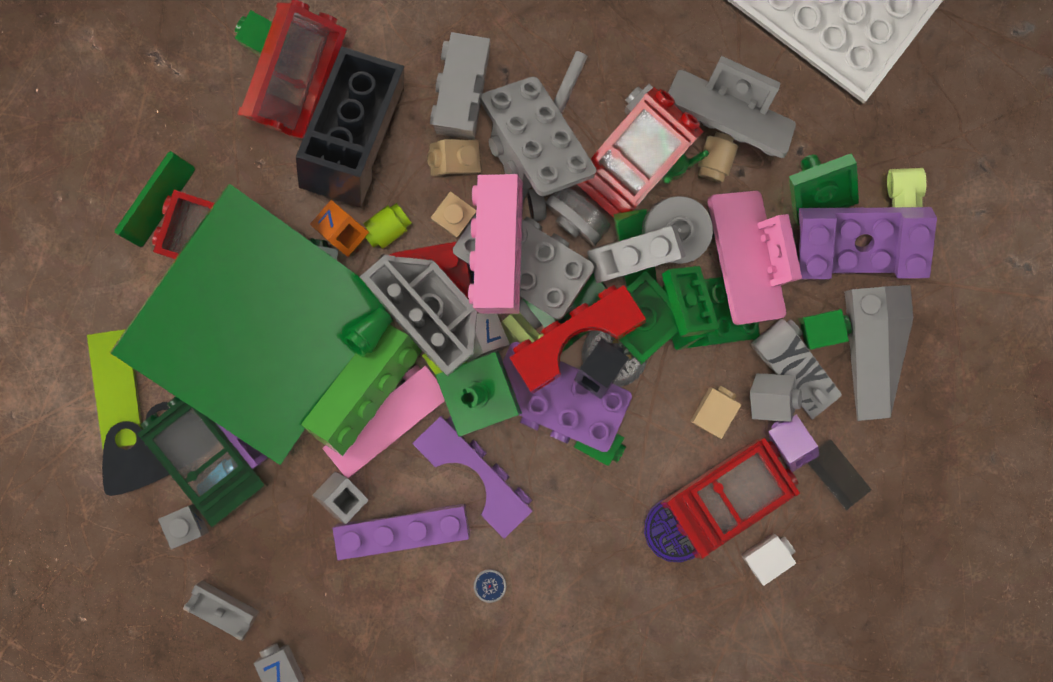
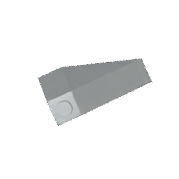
[844,285,914,421]

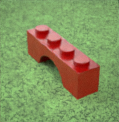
[509,285,646,394]

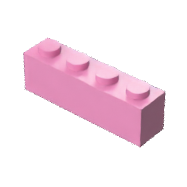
[468,174,523,314]
[322,365,445,478]

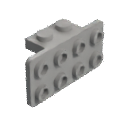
[668,56,796,158]
[480,77,596,196]
[453,214,594,320]

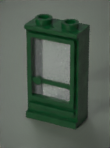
[137,397,267,528]

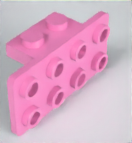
[708,191,802,325]

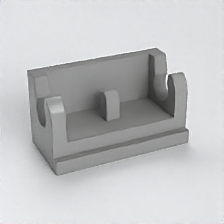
[183,580,259,641]

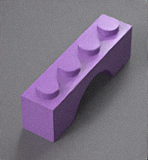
[412,415,533,539]
[332,503,470,560]

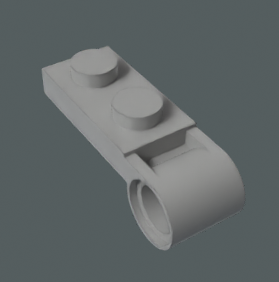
[587,224,686,283]

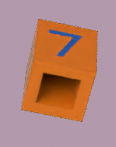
[310,200,369,257]

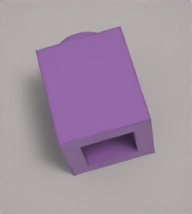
[768,414,819,472]

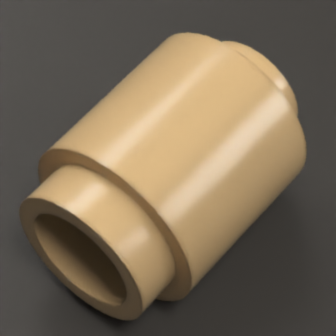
[698,132,739,183]

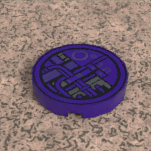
[644,499,695,563]

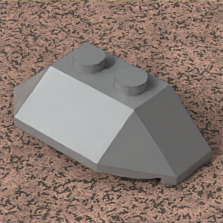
[360,255,477,377]

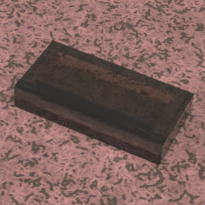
[807,439,872,510]

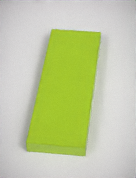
[87,329,143,449]

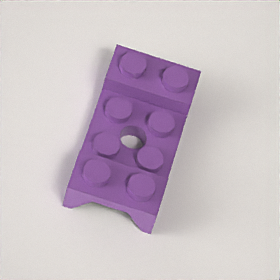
[798,207,937,279]

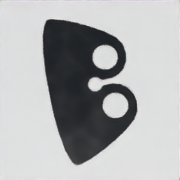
[102,402,219,496]

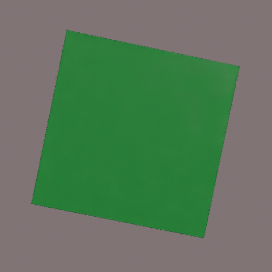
[110,184,386,465]

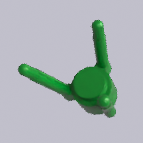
[659,127,709,184]

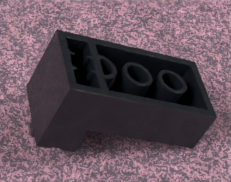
[296,47,404,208]

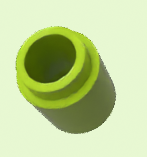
[363,203,412,249]

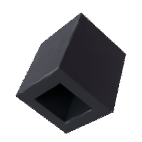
[574,339,629,399]

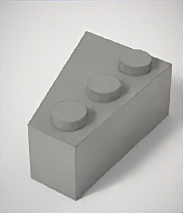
[430,32,491,140]

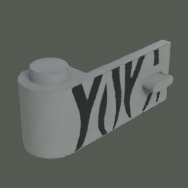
[751,319,842,420]

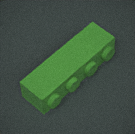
[301,324,422,456]

